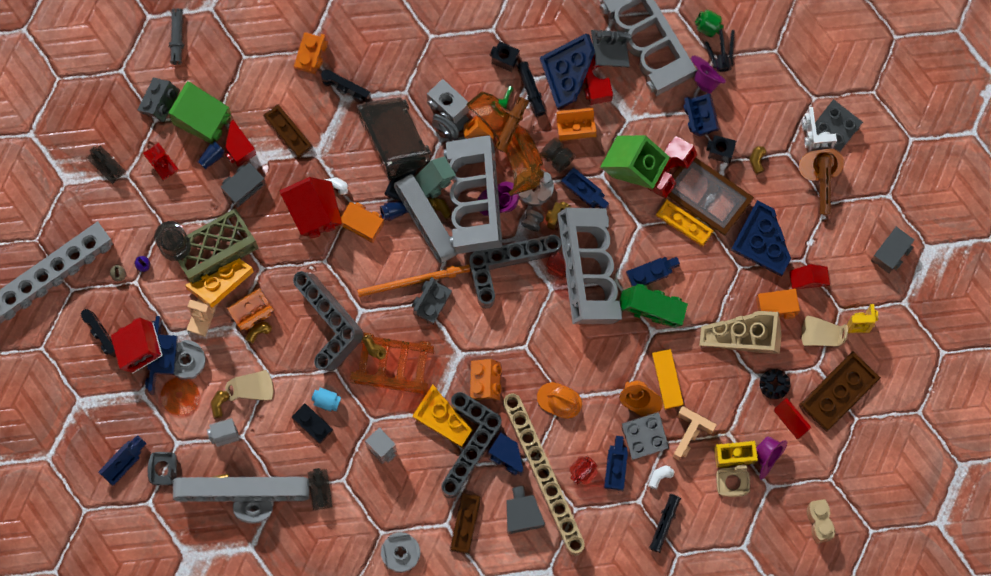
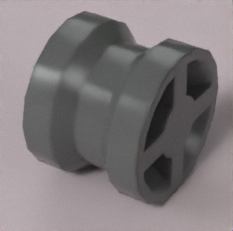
[521,209,544,232]

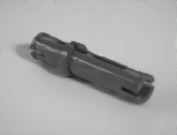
[169,8,184,65]

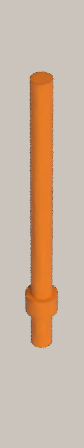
[357,264,471,297]

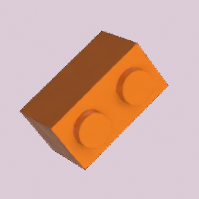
[340,202,384,243]
[756,289,800,320]

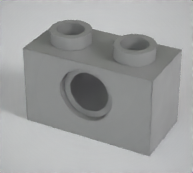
[427,79,470,124]
[365,427,397,464]

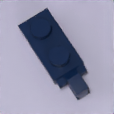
[561,168,609,210]
[626,257,680,287]
[98,435,147,486]
[604,436,628,491]

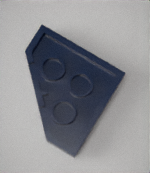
[539,34,595,109]
[731,200,791,277]

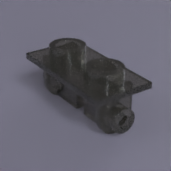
[87,145,126,184]
[308,468,333,511]

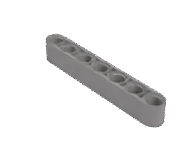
[173,477,309,502]

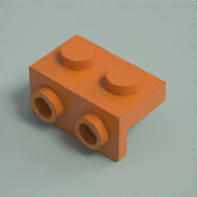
[556,108,597,141]
[227,288,274,330]
[470,359,502,400]

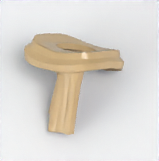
[716,465,750,497]

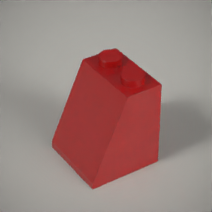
[279,177,342,238]

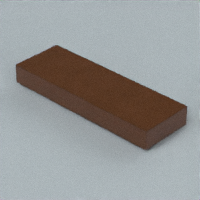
[263,104,313,159]
[450,493,481,555]

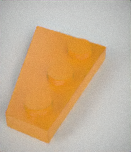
[185,258,254,308]
[412,384,472,448]

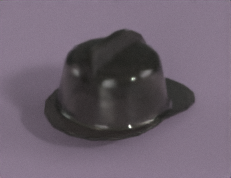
[154,221,191,261]

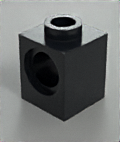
[490,41,520,72]
[706,135,736,164]

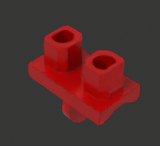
[143,142,178,181]

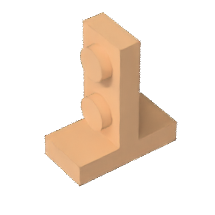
[187,298,218,337]
[673,406,717,461]

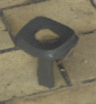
[432,114,470,141]
[147,452,177,485]

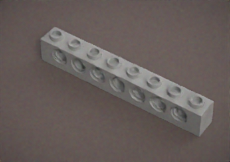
[0,221,113,323]

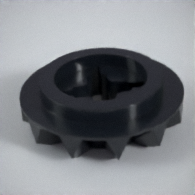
[759,368,791,399]

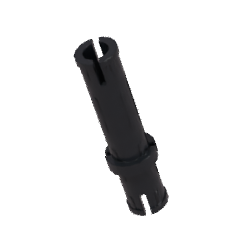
[517,61,547,117]
[649,494,682,553]

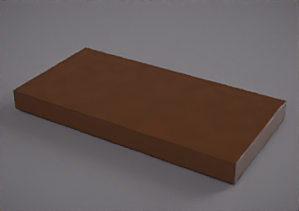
[799,351,881,432]

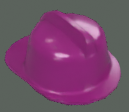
[691,55,726,94]
[477,181,520,216]
[756,437,788,480]

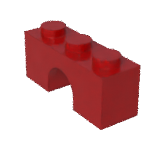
[584,56,613,105]
[647,136,698,199]

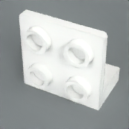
[802,107,837,152]

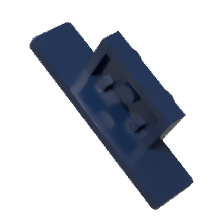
[145,316,178,395]

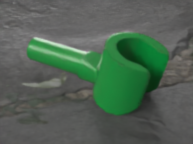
[496,86,513,111]

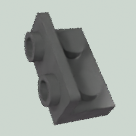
[412,277,452,325]

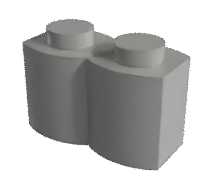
[207,418,240,447]

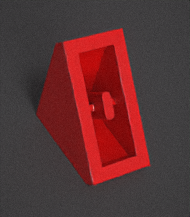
[789,264,830,290]

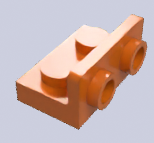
[294,32,328,74]

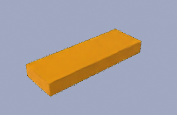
[656,199,714,247]
[652,349,684,410]

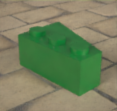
[620,284,688,328]

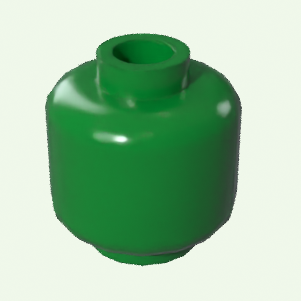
[695,10,724,37]

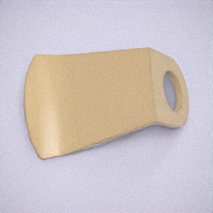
[802,316,848,347]
[225,370,274,401]

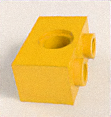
[714,441,758,468]

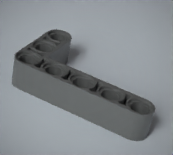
[470,235,561,309]
[293,271,364,371]
[442,392,501,498]

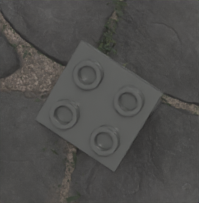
[591,30,631,67]
[815,99,863,152]
[622,412,669,460]

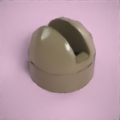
[110,265,126,281]

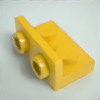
[847,304,878,333]

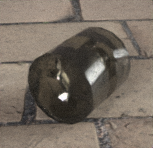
[540,137,576,173]

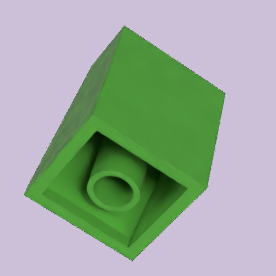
[169,81,231,144]
[600,135,670,189]

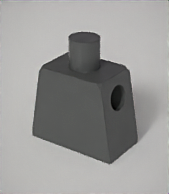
[507,486,545,534]

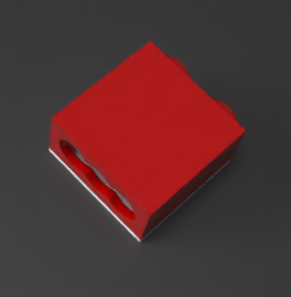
[111,318,162,373]

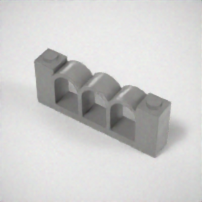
[600,0,697,96]
[444,135,503,254]
[557,208,622,324]

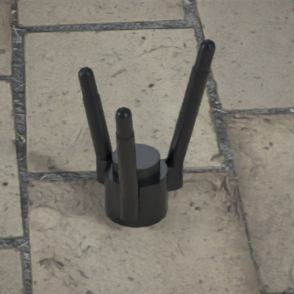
[705,29,735,72]

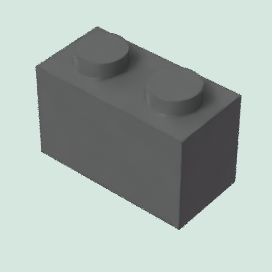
[221,162,266,208]
[871,227,914,274]

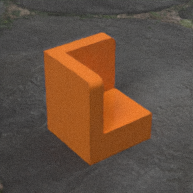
[464,115,494,139]

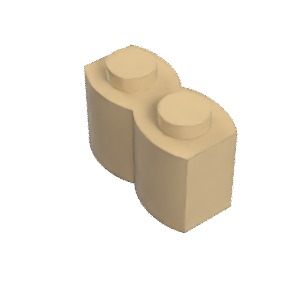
[807,499,835,543]

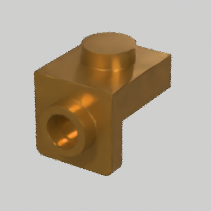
[545,202,571,230]

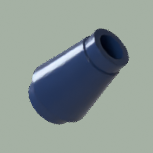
[198,141,226,169]
[380,202,408,221]

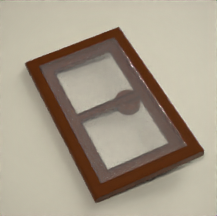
[668,158,754,236]

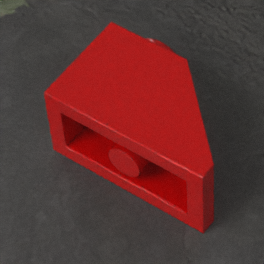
[226,120,257,167]

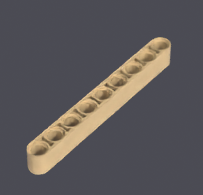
[503,393,585,556]

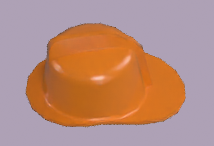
[799,149,844,181]
[619,380,663,417]
[537,382,582,419]

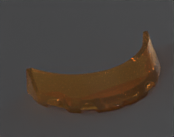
[467,91,544,196]

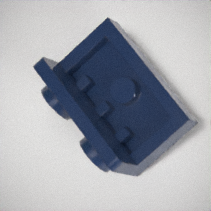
[684,93,720,137]

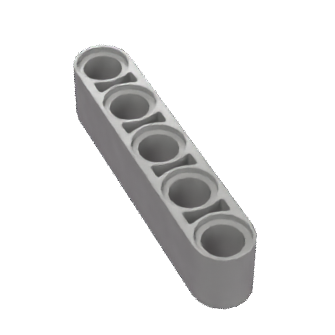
[394,174,458,264]

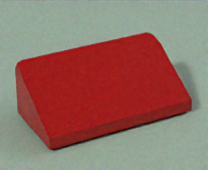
[774,398,811,439]

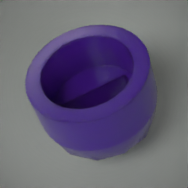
[134,256,151,272]

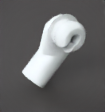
[324,177,348,195]
[648,465,674,490]

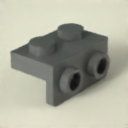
[137,78,179,122]

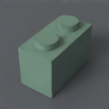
[414,156,456,199]

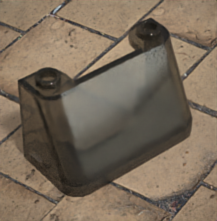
[356,97,432,181]

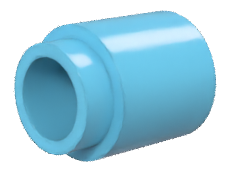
[311,387,341,412]

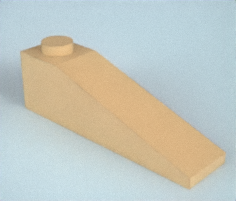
[699,311,782,354]

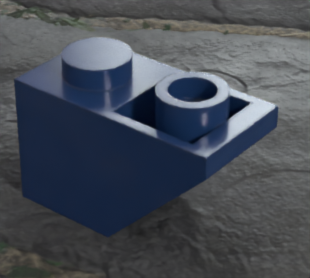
[488,433,524,476]

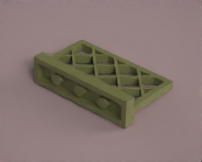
[169,208,259,284]

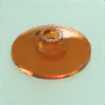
[161,377,200,416]

